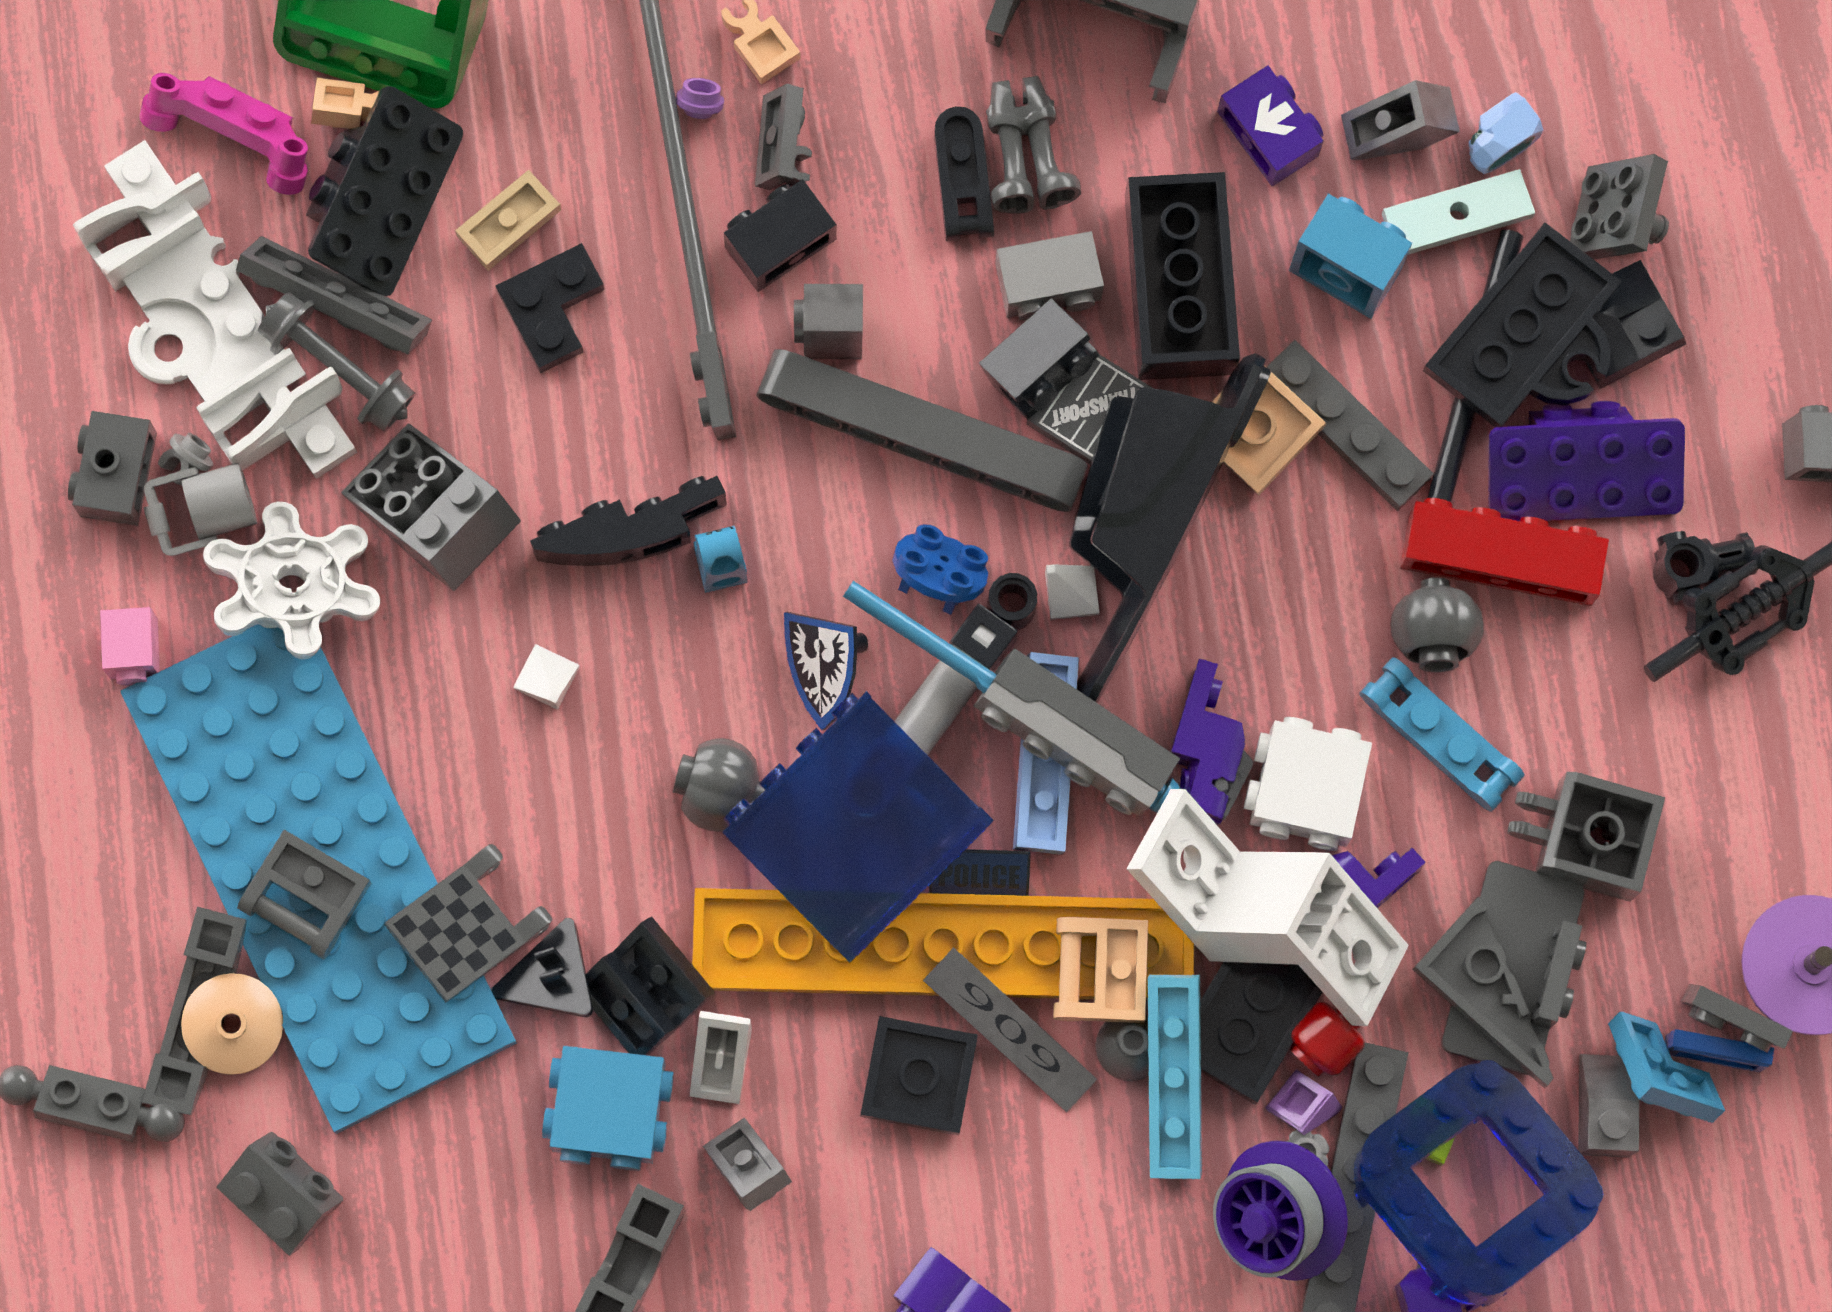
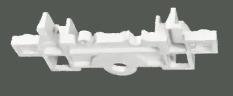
[73,140,357,479]

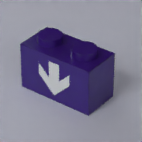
[1217,65,1324,187]

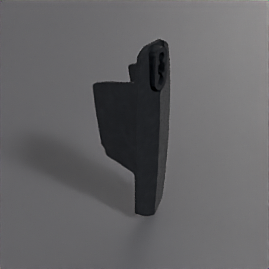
[1069,353,1271,703]

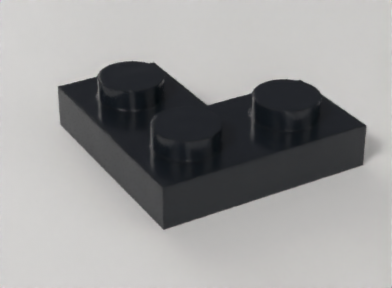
[495,243,605,374]

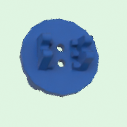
[892,524,988,615]

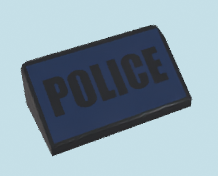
[929,848,1030,896]

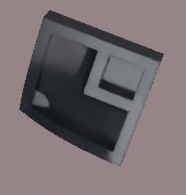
[1584,260,1686,389]

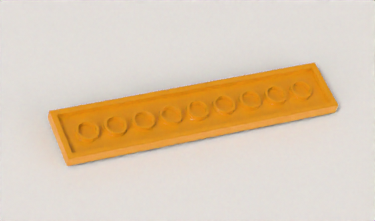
[692,888,1194,1001]

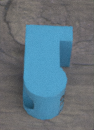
[693,526,748,593]

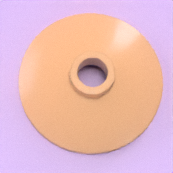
[181,973,283,1074]

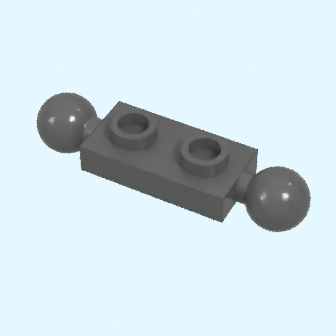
[0,1065,185,1142]

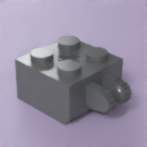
[1507,772,1665,902]

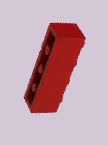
[1400,498,1609,606]

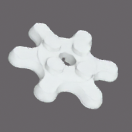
[203,502,380,660]

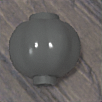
[1390,578,1484,672]
[672,738,768,832]

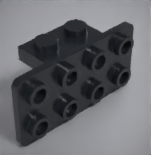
[306,86,464,296]

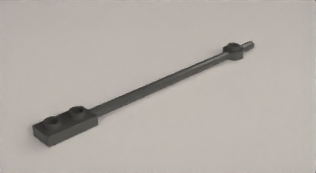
[639,0,737,440]

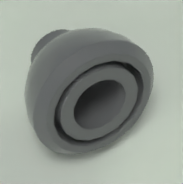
[1095,1015,1149,1081]

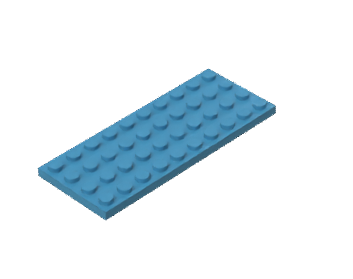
[120,624,517,1134]

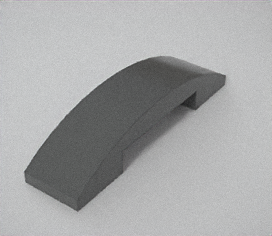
[142,907,247,1115]

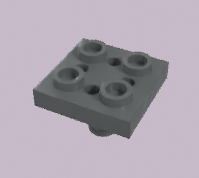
[1570,154,1669,260]

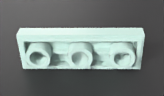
[1382,169,1535,255]

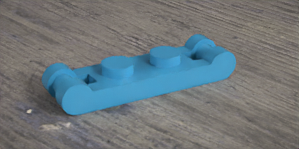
[1359,657,1525,812]

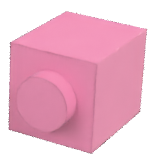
[100,607,160,685]

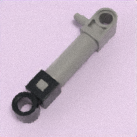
[842,573,1038,826]

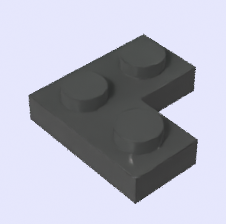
[1681,984,1793,1053]

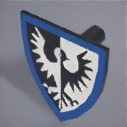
[784,611,868,731]

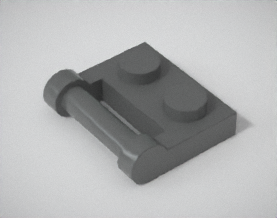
[237,830,372,960]

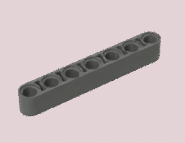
[756,349,1088,512]

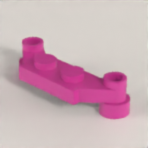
[139,73,308,195]

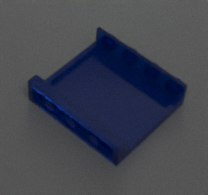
[722,691,994,963]

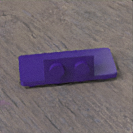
[1488,401,1685,521]

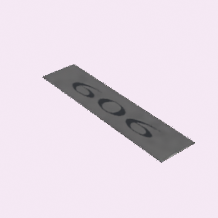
[923,947,1097,1112]

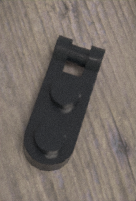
[934,106,994,242]

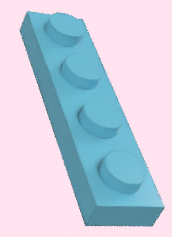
[1148,975,1202,1179]

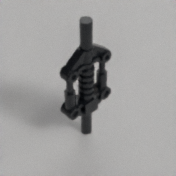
[1644,541,1832,682]

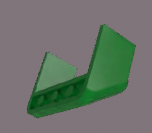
[273,0,489,108]

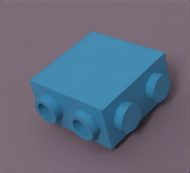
[542,1046,674,1171]

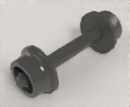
[258,292,416,432]

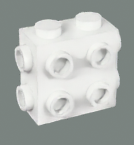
[1244,717,1372,851]

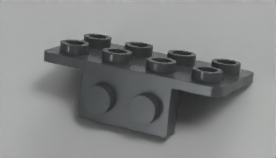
[1441,861,1586,1075]

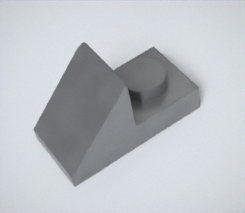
[703,1118,792,1211]

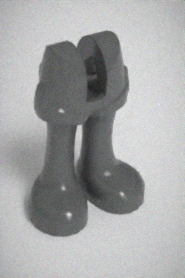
[986,76,1081,214]

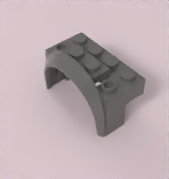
[985,0,1199,103]

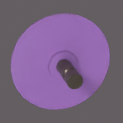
[1741,895,1832,1035]

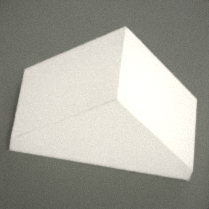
[690,1011,752,1104]

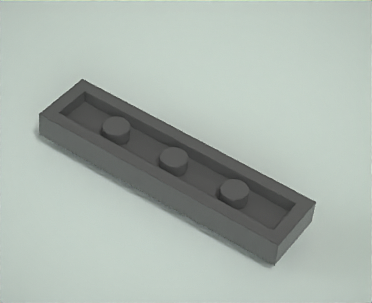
[236,236,432,355]
[1267,340,1434,511]

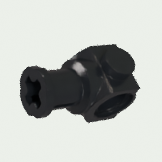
[1653,531,1757,605]

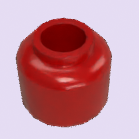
[1290,1002,1365,1077]

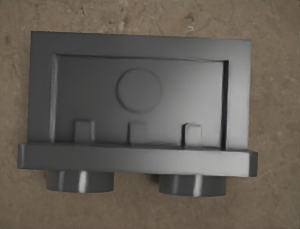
[216,1132,343,1256]

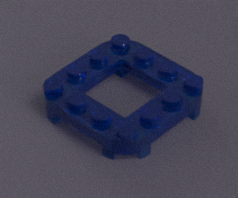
[1353,1060,1604,1307]

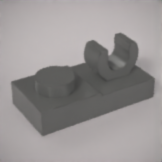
[755,84,812,190]

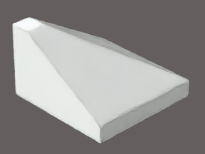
[1045,564,1099,620]
[513,644,580,710]

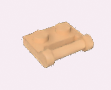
[1053,917,1148,1023]

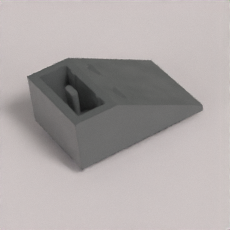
[341,423,521,591]

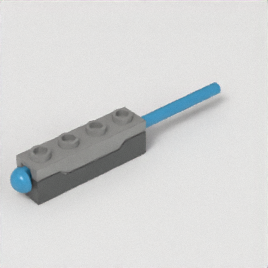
[843,581,1180,816]

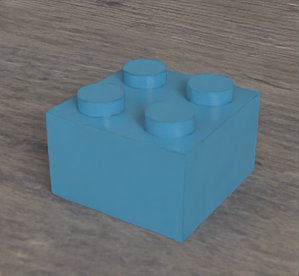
[1289,193,1412,319]

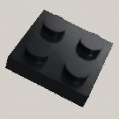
[860,1016,978,1136]

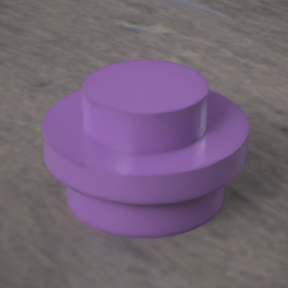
[676,78,724,119]

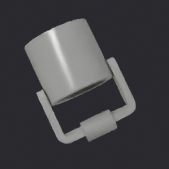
[143,463,257,556]

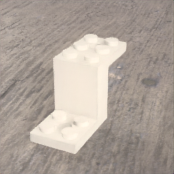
[1127,789,1409,1026]

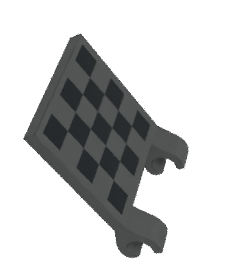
[384,844,553,1003]

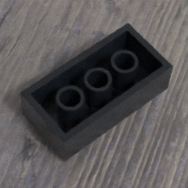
[1125,172,1240,380]

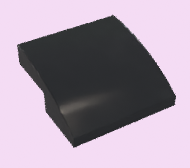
[586,916,716,1056]

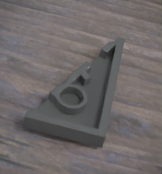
[1412,897,1554,1088]

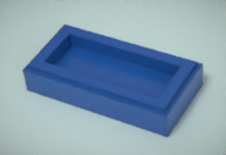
[1665,1029,1774,1073]

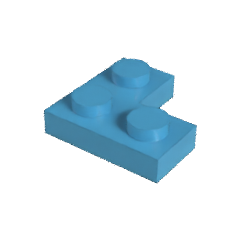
[1608,1011,1725,1123]

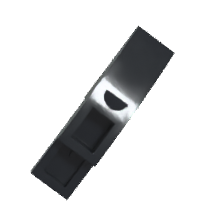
[530,476,727,566]

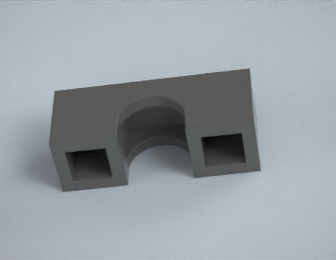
[575,1184,686,1312]

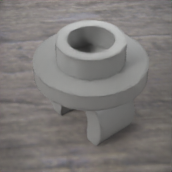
[158,433,213,485]

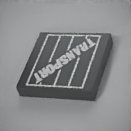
[1027,354,1152,465]

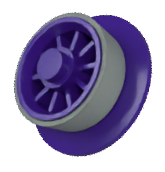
[1213,1141,1348,1281]

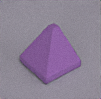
[1265,1069,1342,1135]

